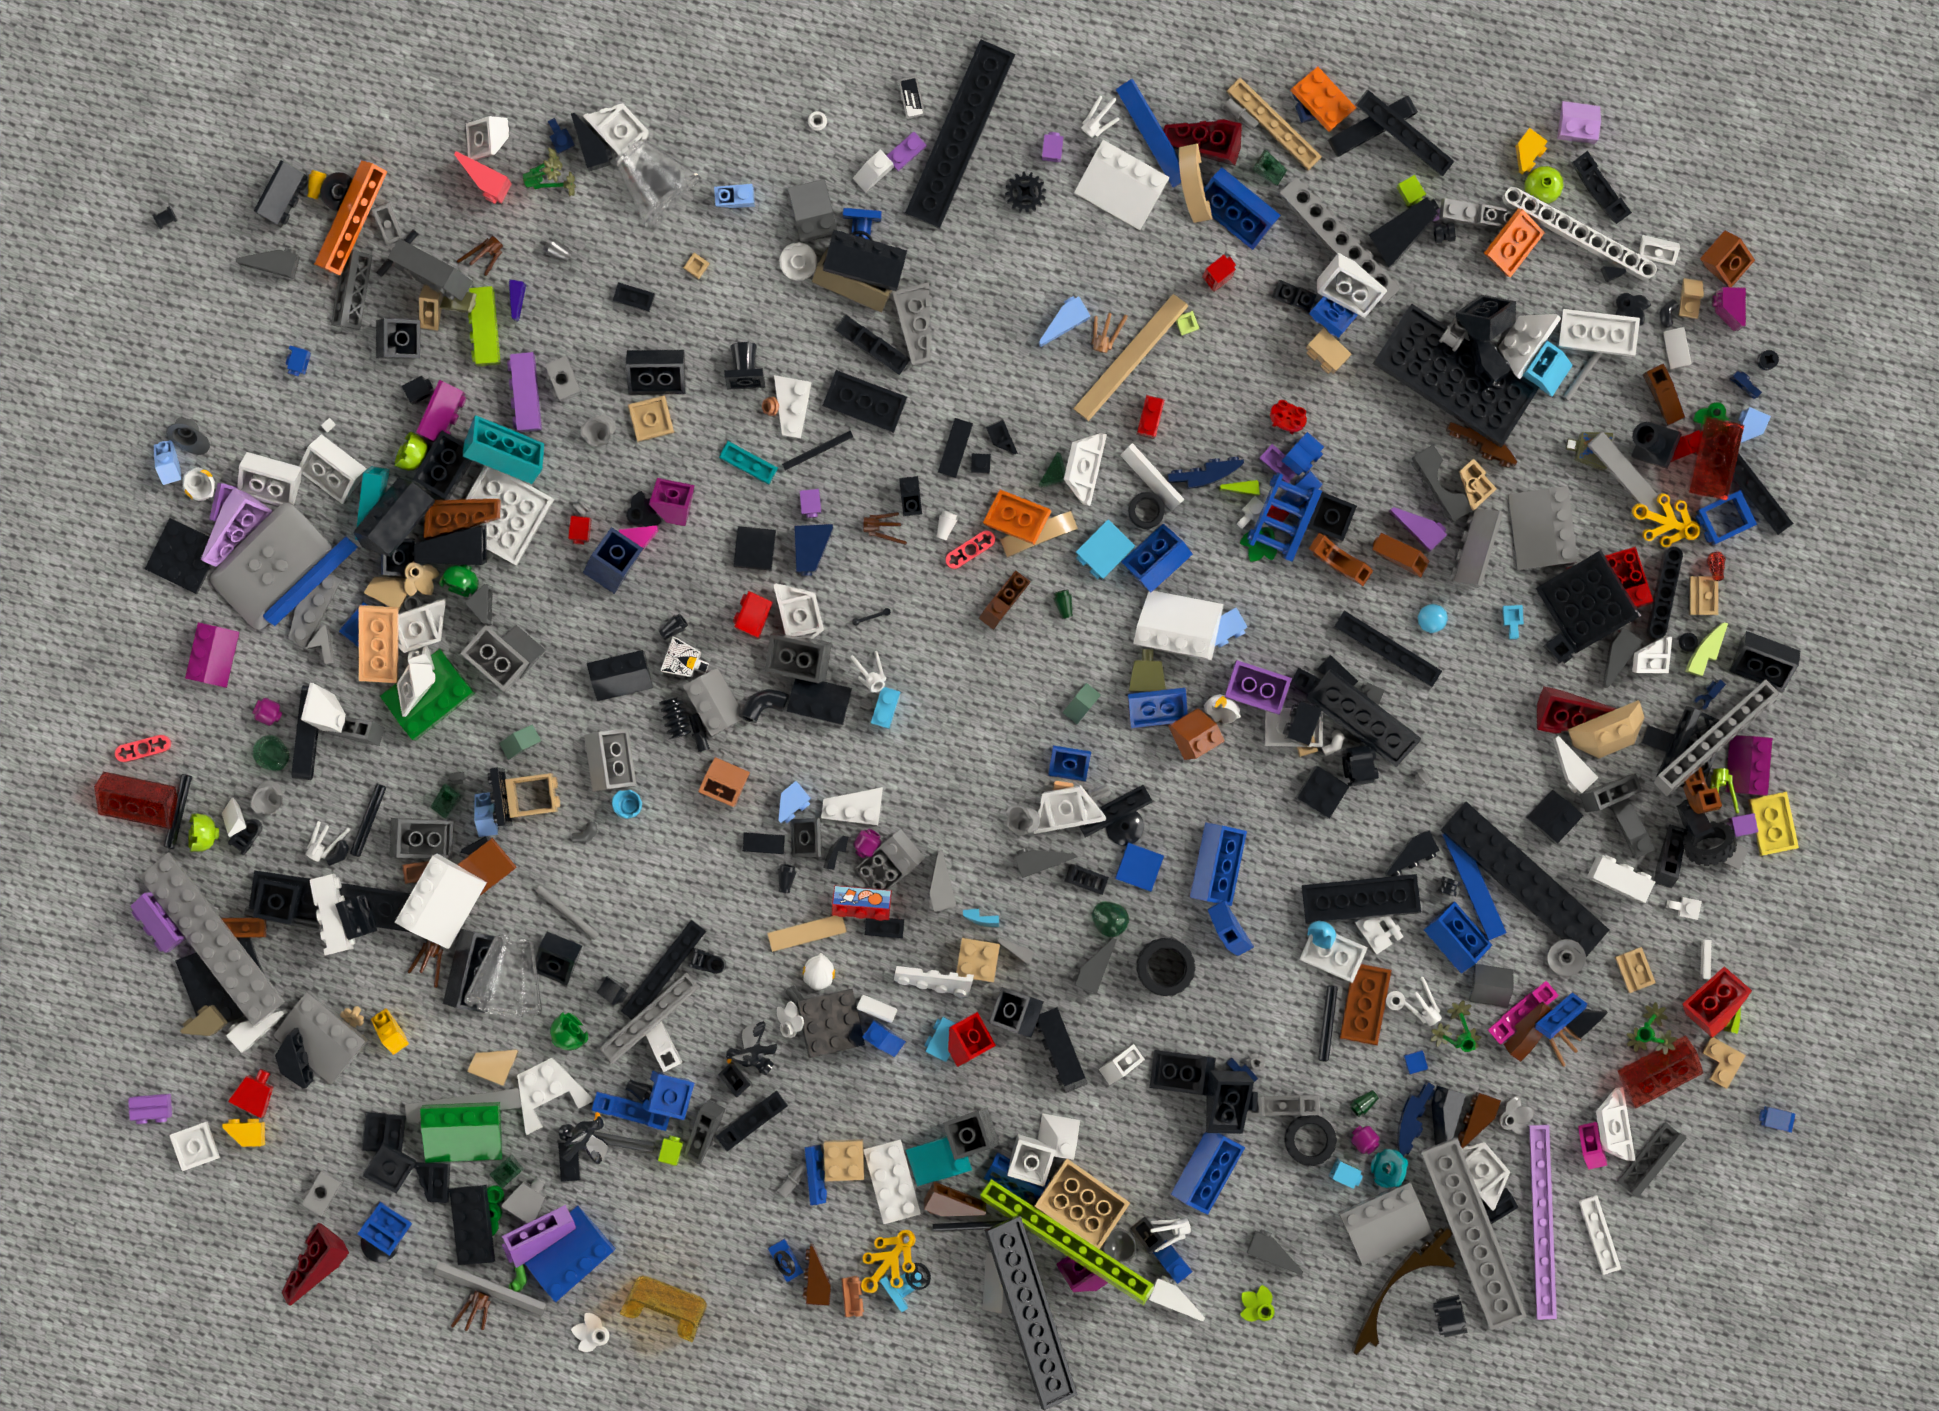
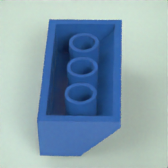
[1204,167,1281,250]
[1190,822,1247,906]
[1171,1132,1245,1215]

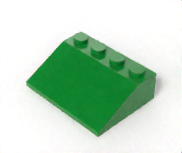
[380,648,475,741]
[420,1102,503,1163]

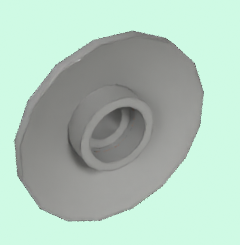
[1547,939,1586,976]

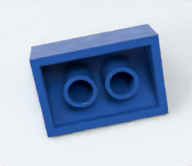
[1121,524,1193,593]
[1424,902,1492,974]

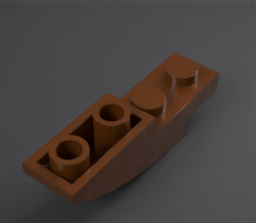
[1446,422,1517,468]

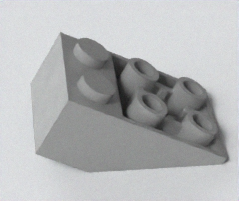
[854,829,925,890]

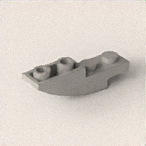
[1439,198,1516,229]

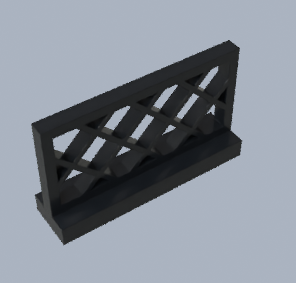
[1656,706,1720,788]

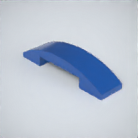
[592,1092,670,1131]

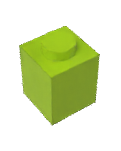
[1396,175,1426,207]
[658,1135,684,1166]

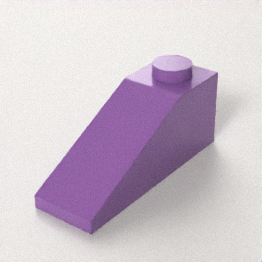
[1389,507,1447,552]

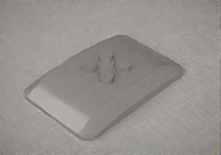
[210,502,334,630]

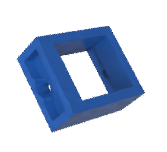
[1695,490,1757,546]

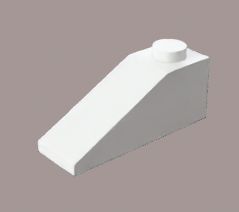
[1553,736,1598,794]
[226,1010,288,1053]
[1149,1275,1205,1321]

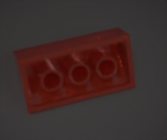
[1688,416,1745,500]
[94,771,178,829]
[1618,1035,1704,1109]

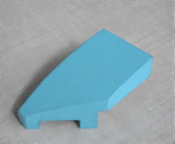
[963,909,999,927]

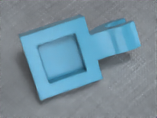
[1502,605,1524,639]

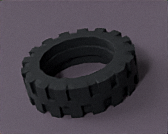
[1683,821,1737,866]
[1284,1115,1337,1166]

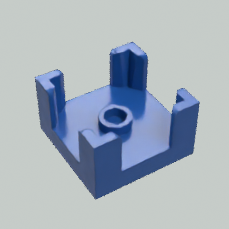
[642,1071,695,1120]

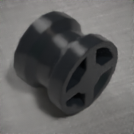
[1757,350,1779,371]
[1437,876,1461,897]

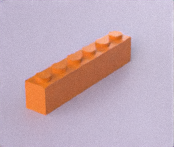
[314,160,388,275]

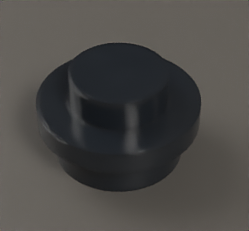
[1678,633,1698,652]

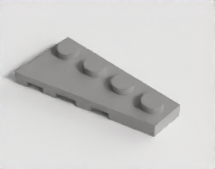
[892,282,931,366]
[288,574,342,647]

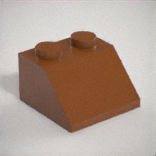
[1700,230,1755,287]
[1168,708,1225,760]

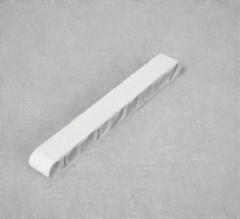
[1502,187,1657,281]

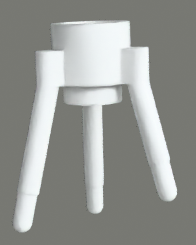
[1081,96,1119,138]
[850,651,886,693]
[305,821,350,862]
[1404,976,1442,1026]
[1150,1218,1191,1252]

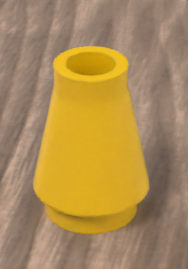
[307,170,327,199]

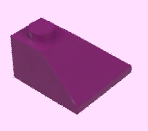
[649,478,695,526]
[1056,1256,1108,1292]

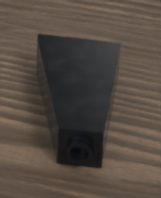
[1369,197,1439,268]
[412,524,487,565]

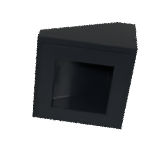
[1600,266,1626,282]

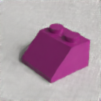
[1712,287,1746,331]

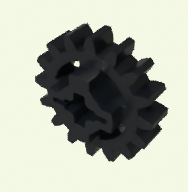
[1005,171,1046,214]

